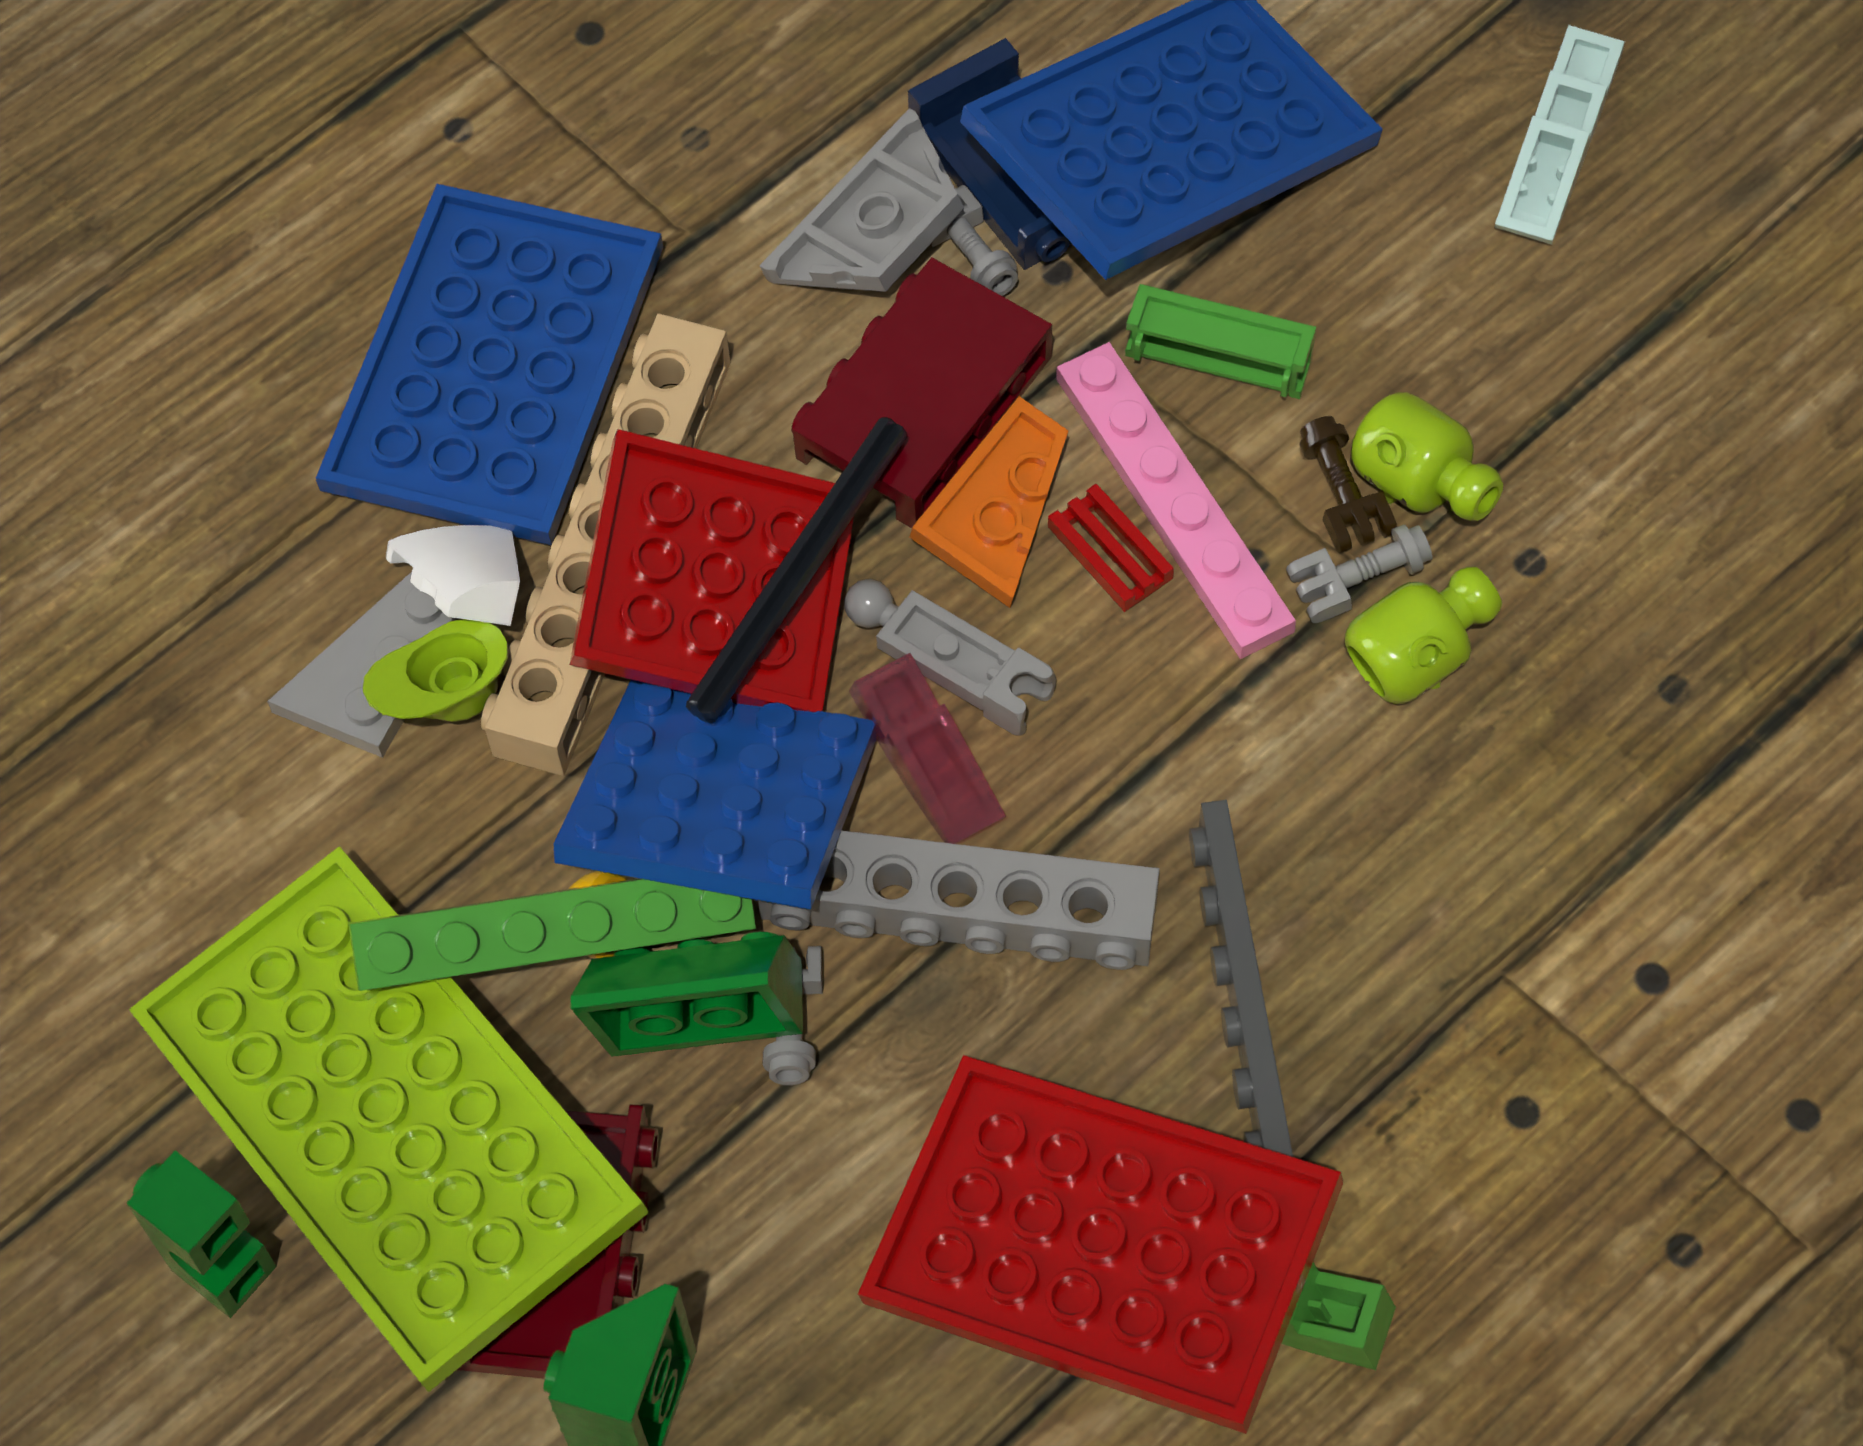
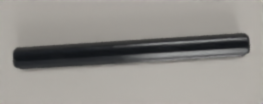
[686,417,907,724]

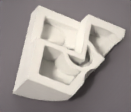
[386,525,520,626]

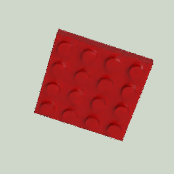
[569,429,854,712]

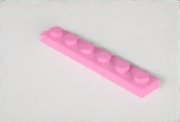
[1056,342,1296,659]

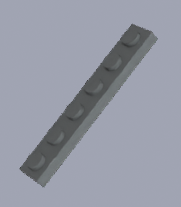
[1189,800,1293,1157]

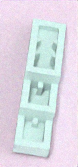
[1495,25,1625,245]

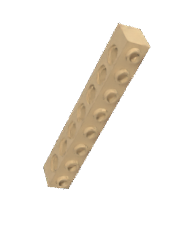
[481,313,731,776]

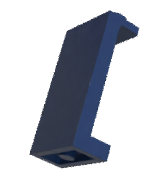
[908,38,1072,271]

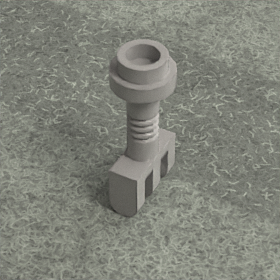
[931,185,1018,296]
[1286,524,1433,623]
[763,946,823,1085]

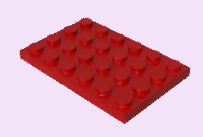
[858,1055,1344,1434]

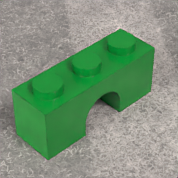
[126,1150,276,1319]

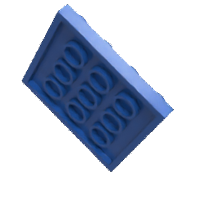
[553,679,876,910]

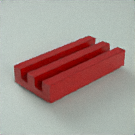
[1048,483,1174,612]

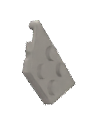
[759,108,964,292]

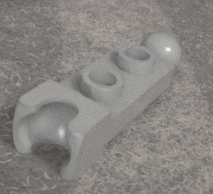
[844,579,1056,736]

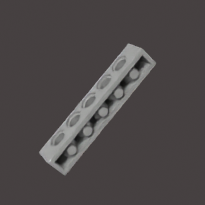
[758,830,1159,970]

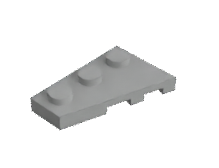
[267,572,461,758]

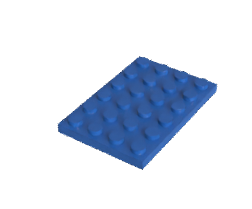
[960,0,1383,280]
[316,184,663,546]

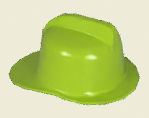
[363,619,508,722]

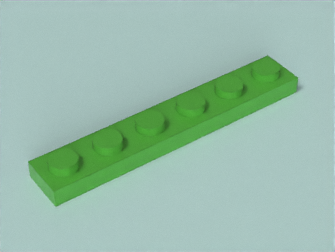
[348,878,756,991]

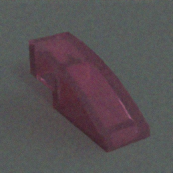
[849,653,1006,844]

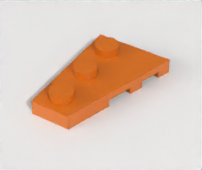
[910,396,1069,608]

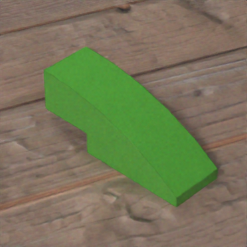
[1281,1262,1396,1370]

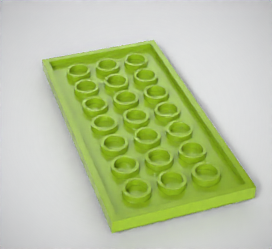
[129,846,649,1392]

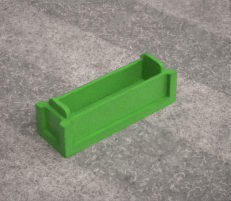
[1125,284,1316,399]

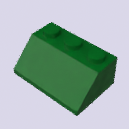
[570,932,803,1057]
[543,1284,697,1446]

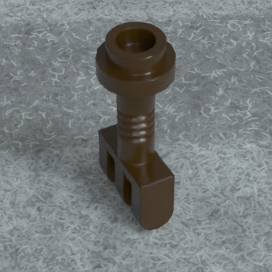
[1299,416,1397,553]

